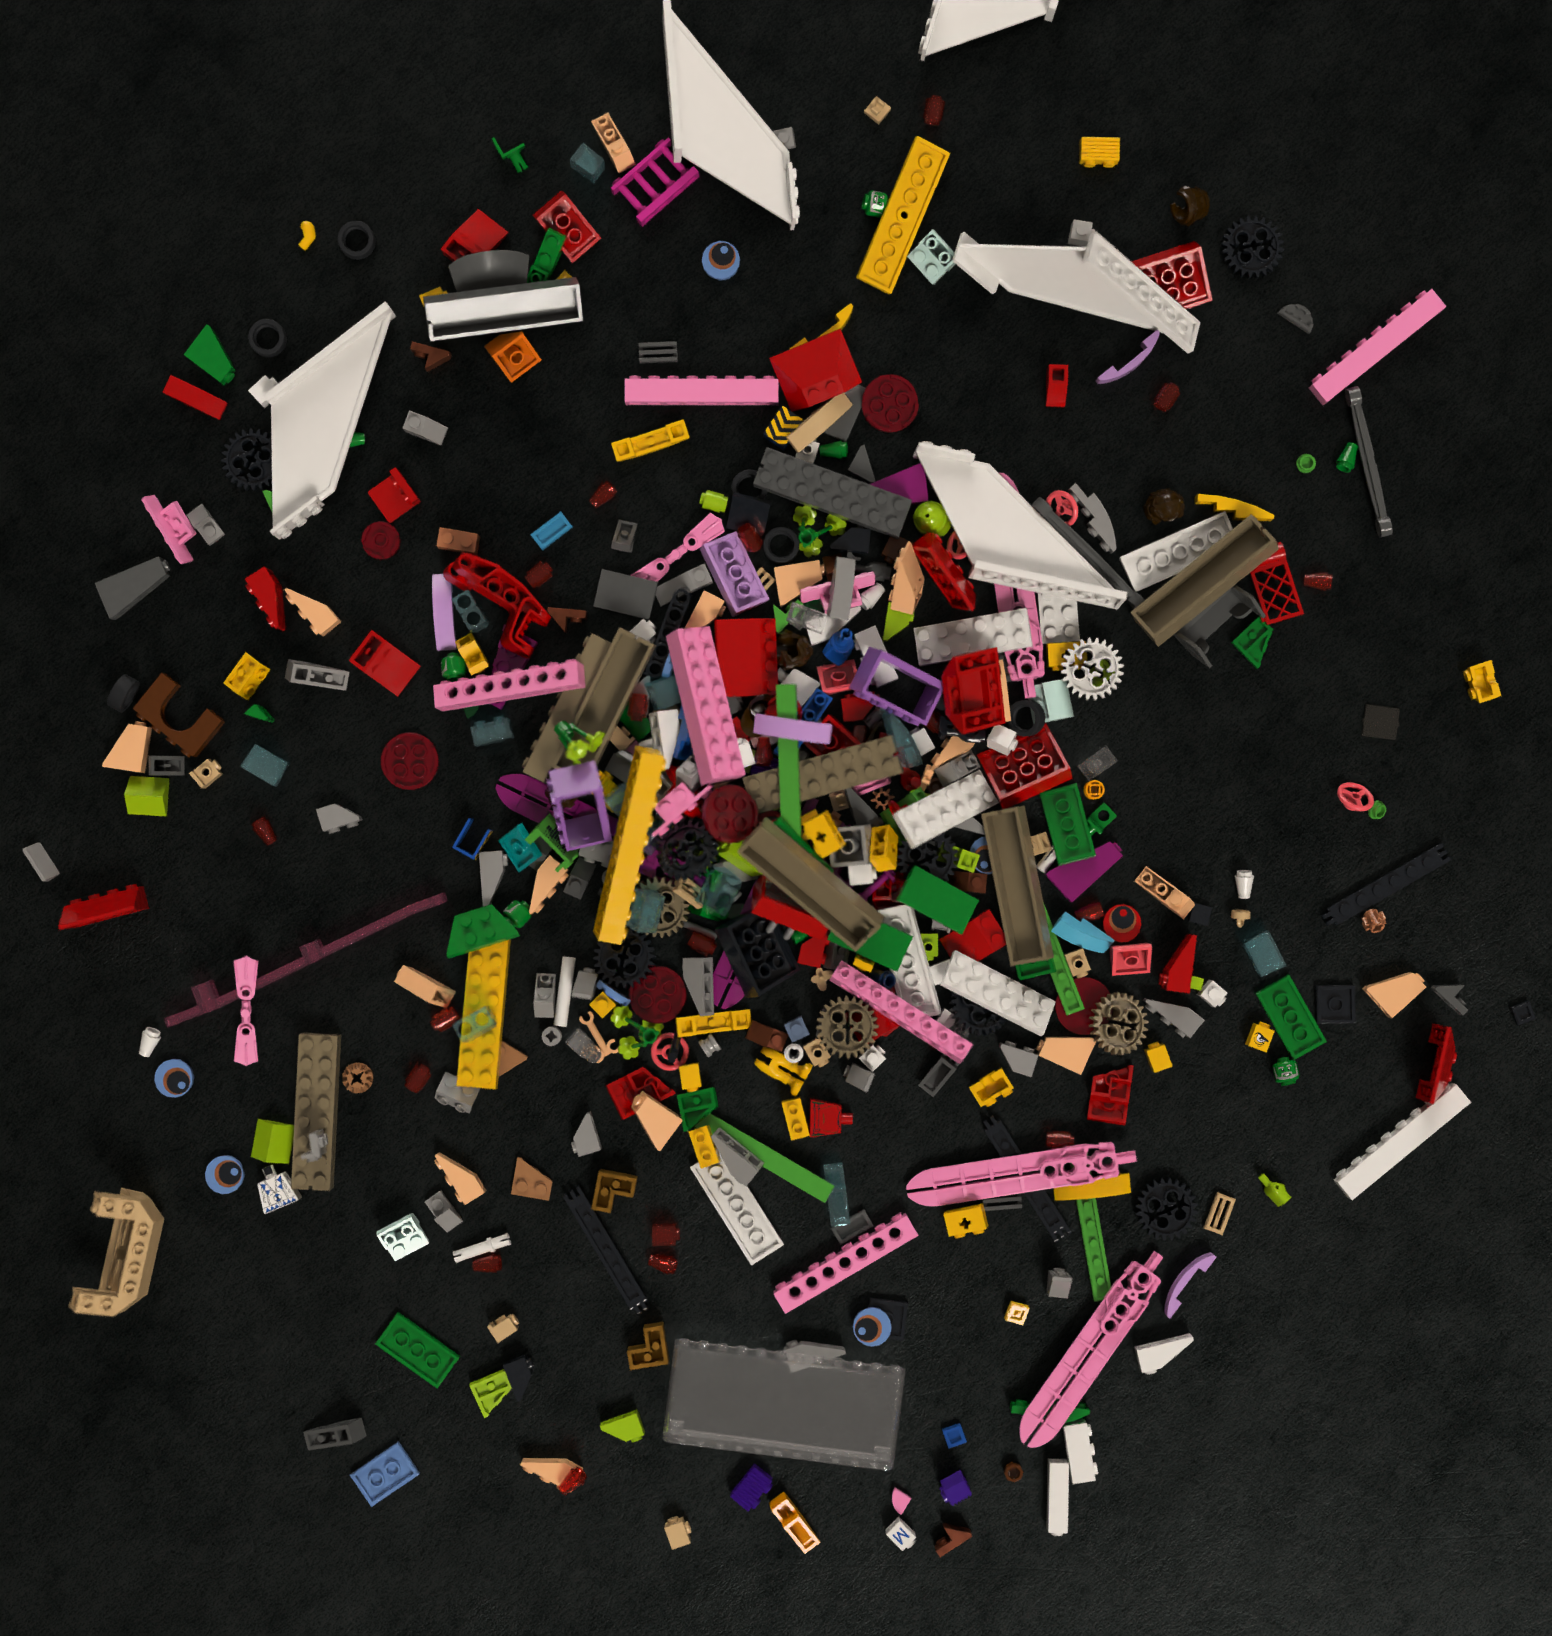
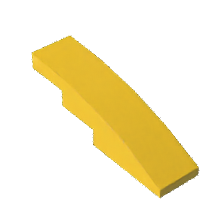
[1195,494,1274,521]

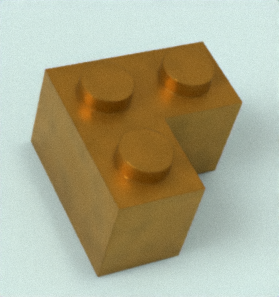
[591,1169,638,1213]
[627,1322,669,1370]

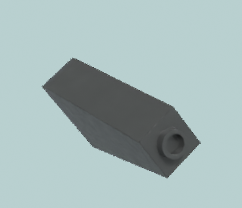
[95,556,171,620]

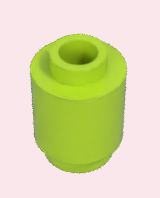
[699,490,728,513]

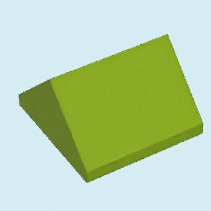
[124,776,169,816]
[251,1119,294,1164]

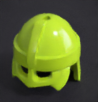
[913,501,951,537]

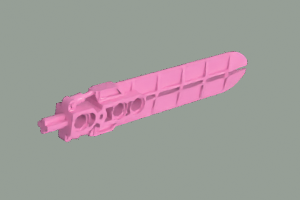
[994,473,1045,699]
[906,1142,1137,1206]
[1020,1251,1163,1448]

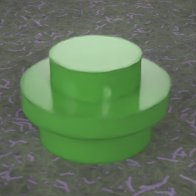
[1296,454,1316,473]
[1368,800,1386,819]

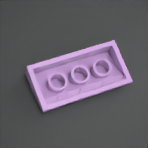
[700,531,769,617]

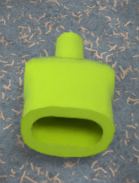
[1258,1173,1291,1207]

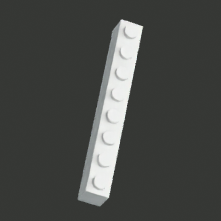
[1334,1083,1471,1200]

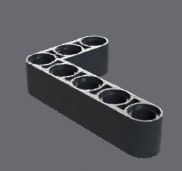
[643,587,692,678]

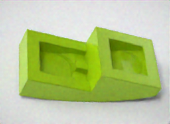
[936,842,980,873]

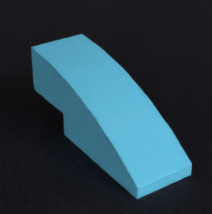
[1051,911,1114,953]

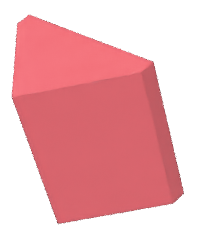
[817,659,857,695]
[1109,943,1152,976]

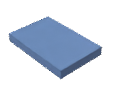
[350,1441,420,1507]

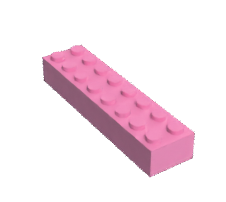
[666,626,746,785]

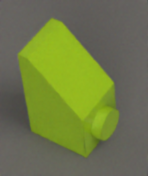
[882,602,914,642]
[600,1410,645,1442]

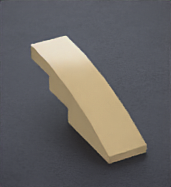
[786,393,853,453]

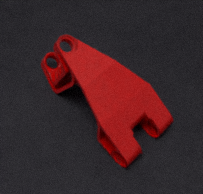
[443,553,551,659]

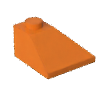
[484,331,541,383]

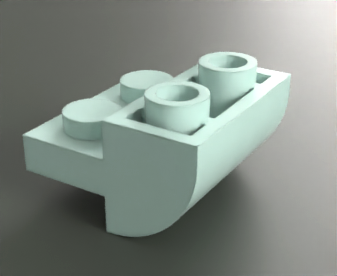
[907,229,955,285]
[1028,679,1074,724]
[376,1213,429,1261]

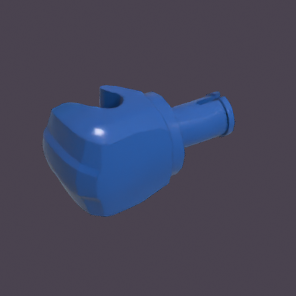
[822,628,855,666]

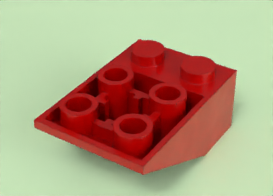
[441,209,509,262]
[245,566,286,631]
[348,630,421,697]

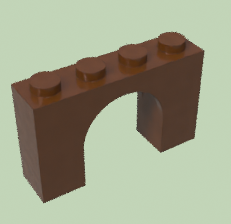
[133,673,226,758]

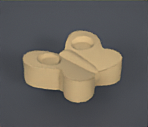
[811,968,833,991]

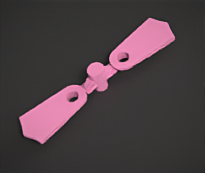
[630,513,725,582]
[234,956,258,1066]

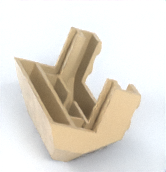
[69,1188,164,1316]

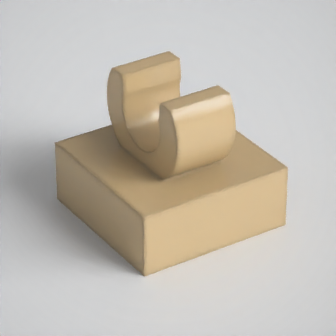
[864,96,891,124]
[829,790,849,812]

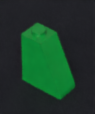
[184,324,236,386]

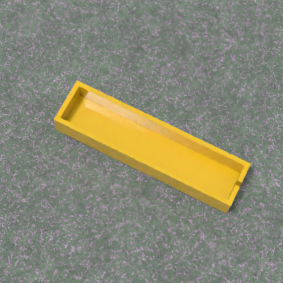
[456,939,511,1089]

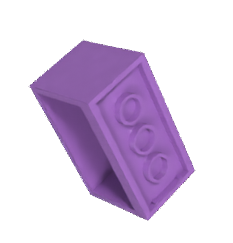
[849,647,943,726]
[547,761,612,851]

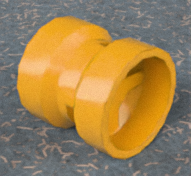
[1083,780,1105,800]

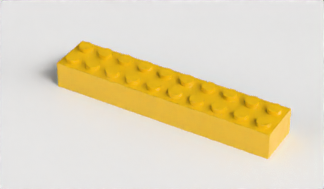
[593,745,666,945]

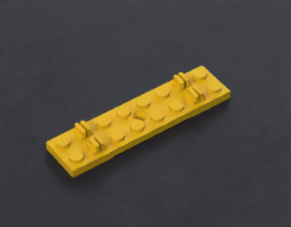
[856,136,950,294]

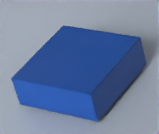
[942,1423,967,1449]

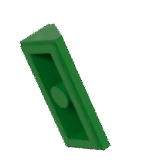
[244,704,274,723]

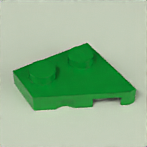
[1231,616,1273,669]
[677,1087,718,1132]

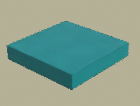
[498,823,543,872]

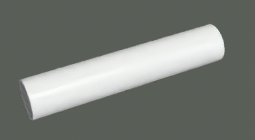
[553,956,576,1027]

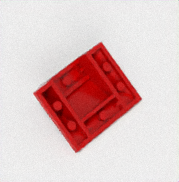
[769,328,862,412]
[941,647,1006,734]
[1416,1024,1457,1104]

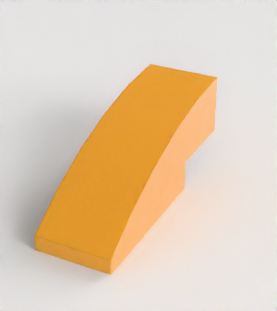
[769,1492,820,1554]

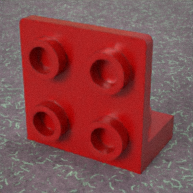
[368,467,421,523]

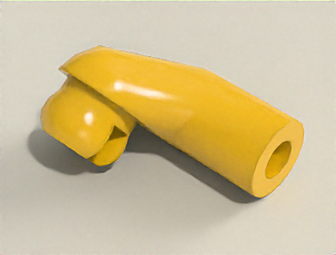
[298,221,316,251]

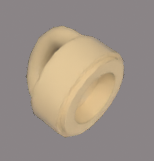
[1231,909,1250,928]

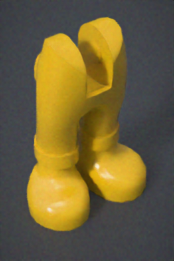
[754,1047,813,1097]

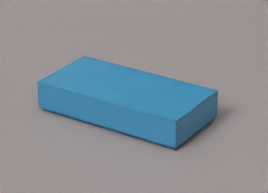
[530,512,573,550]

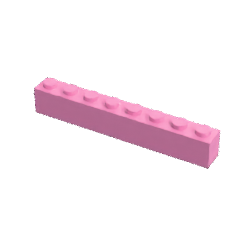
[1309,289,1446,405]
[625,376,778,405]

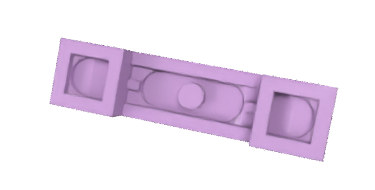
[1096,330,1160,384]
[432,574,457,651]
[753,713,832,744]
[1164,1252,1216,1318]

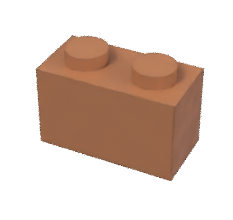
[437,527,480,555]

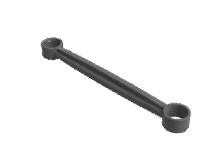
[1345,386,1393,537]
[1031,497,1145,609]

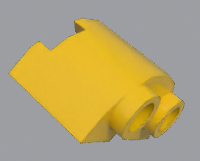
[1463,660,1501,703]
[969,1068,1013,1107]

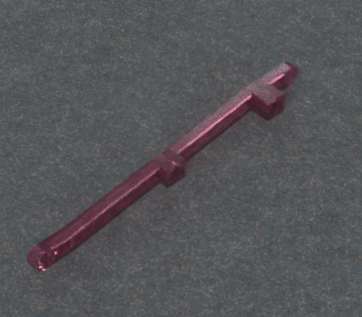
[164,892,448,1028]

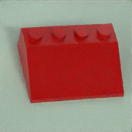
[1131,241,1213,309]
[912,532,976,611]
[714,618,778,697]
[977,723,1073,810]
[58,884,149,930]

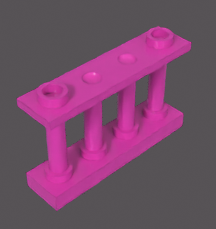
[611,137,699,226]

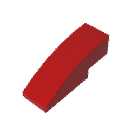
[163,375,228,420]

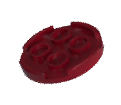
[861,374,919,433]
[381,732,439,790]
[702,785,758,844]
[629,966,687,1024]
[1055,977,1113,1035]

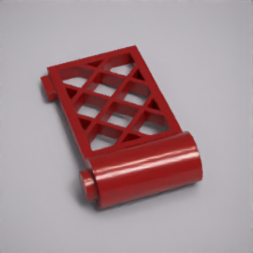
[1249,542,1304,626]

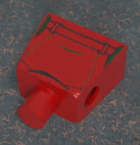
[810,1099,853,1137]

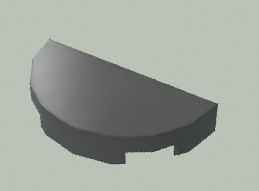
[1277,304,1313,334]

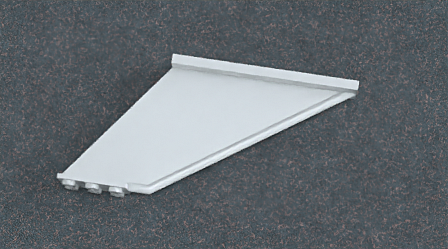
[662,0,800,230]
[918,0,1059,61]
[953,231,1200,353]
[263,301,396,539]
[913,441,1127,609]

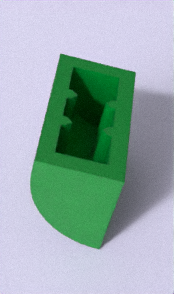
[619,699,651,742]

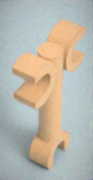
[917,764,934,792]
[579,1011,618,1063]

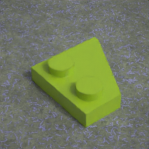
[470,1369,512,1418]

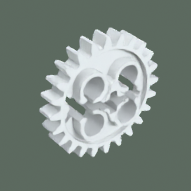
[1061,638,1124,701]

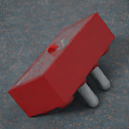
[751,874,828,940]

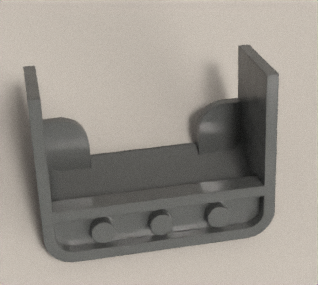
[1174,584,1266,668]

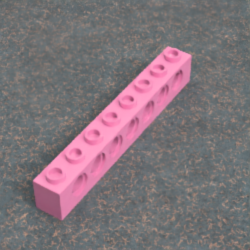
[433,659,586,711]
[830,961,973,1064]
[773,1213,918,1314]

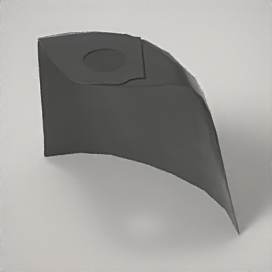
[448,250,529,292]

